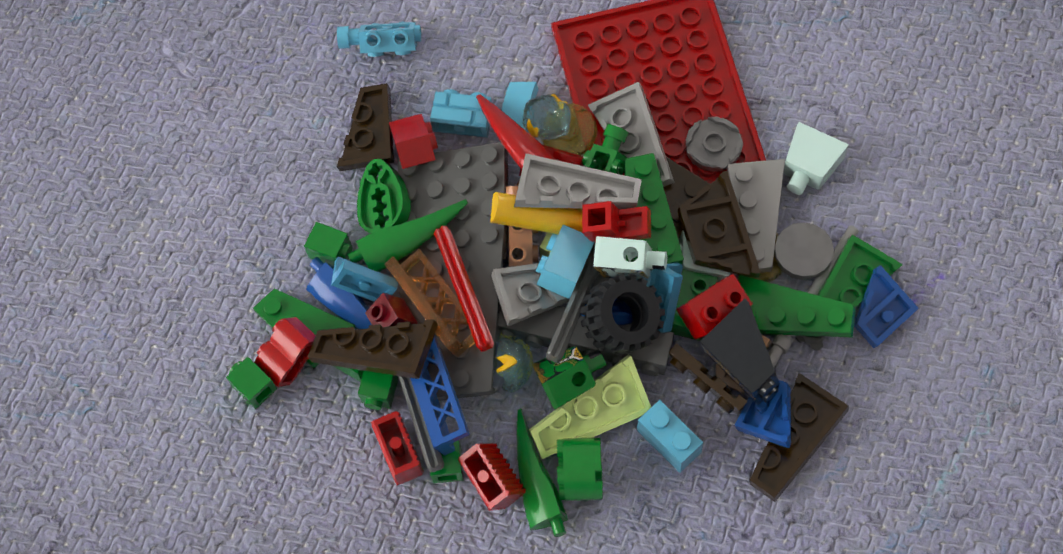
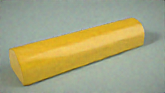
[490,192,582,234]

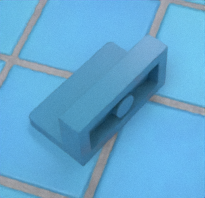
[331,257,398,302]
[650,263,683,333]

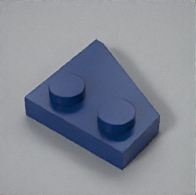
[854,265,919,348]
[734,380,791,448]

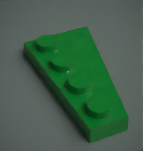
[624,153,684,270]
[738,275,856,338]

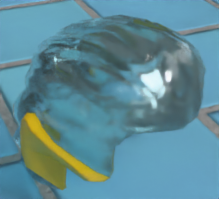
[522,94,571,140]
[496,333,533,393]

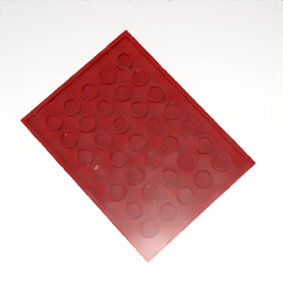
[551,0,766,184]

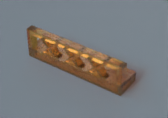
[385,249,475,357]

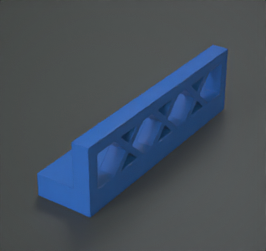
[410,335,470,456]

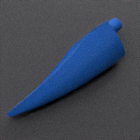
[306,257,372,329]

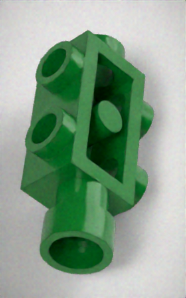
[582,124,629,175]

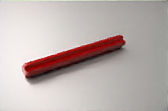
[434,226,494,352]

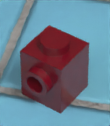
[365,292,418,327]

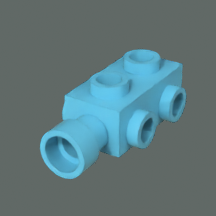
[337,21,421,57]

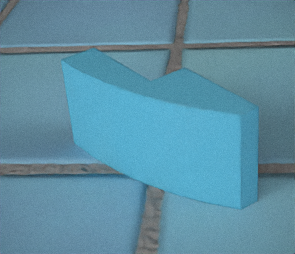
[502,82,538,132]

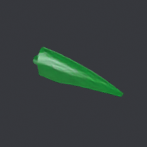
[348,199,468,272]
[516,408,568,537]

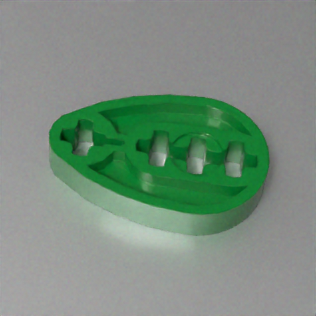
[357,159,411,234]

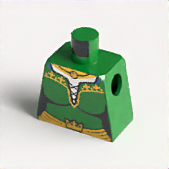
[532,346,607,410]

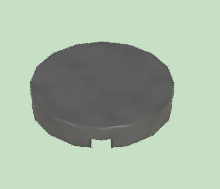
[685,117,743,172]
[774,222,834,280]

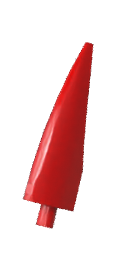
[476,94,555,169]

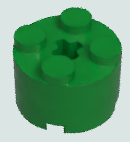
[557,437,603,501]

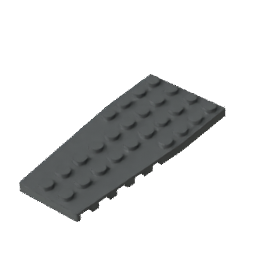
[398,142,508,401]

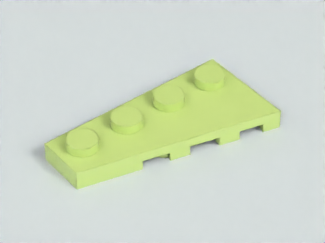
[529,354,651,459]

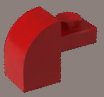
[582,201,651,243]

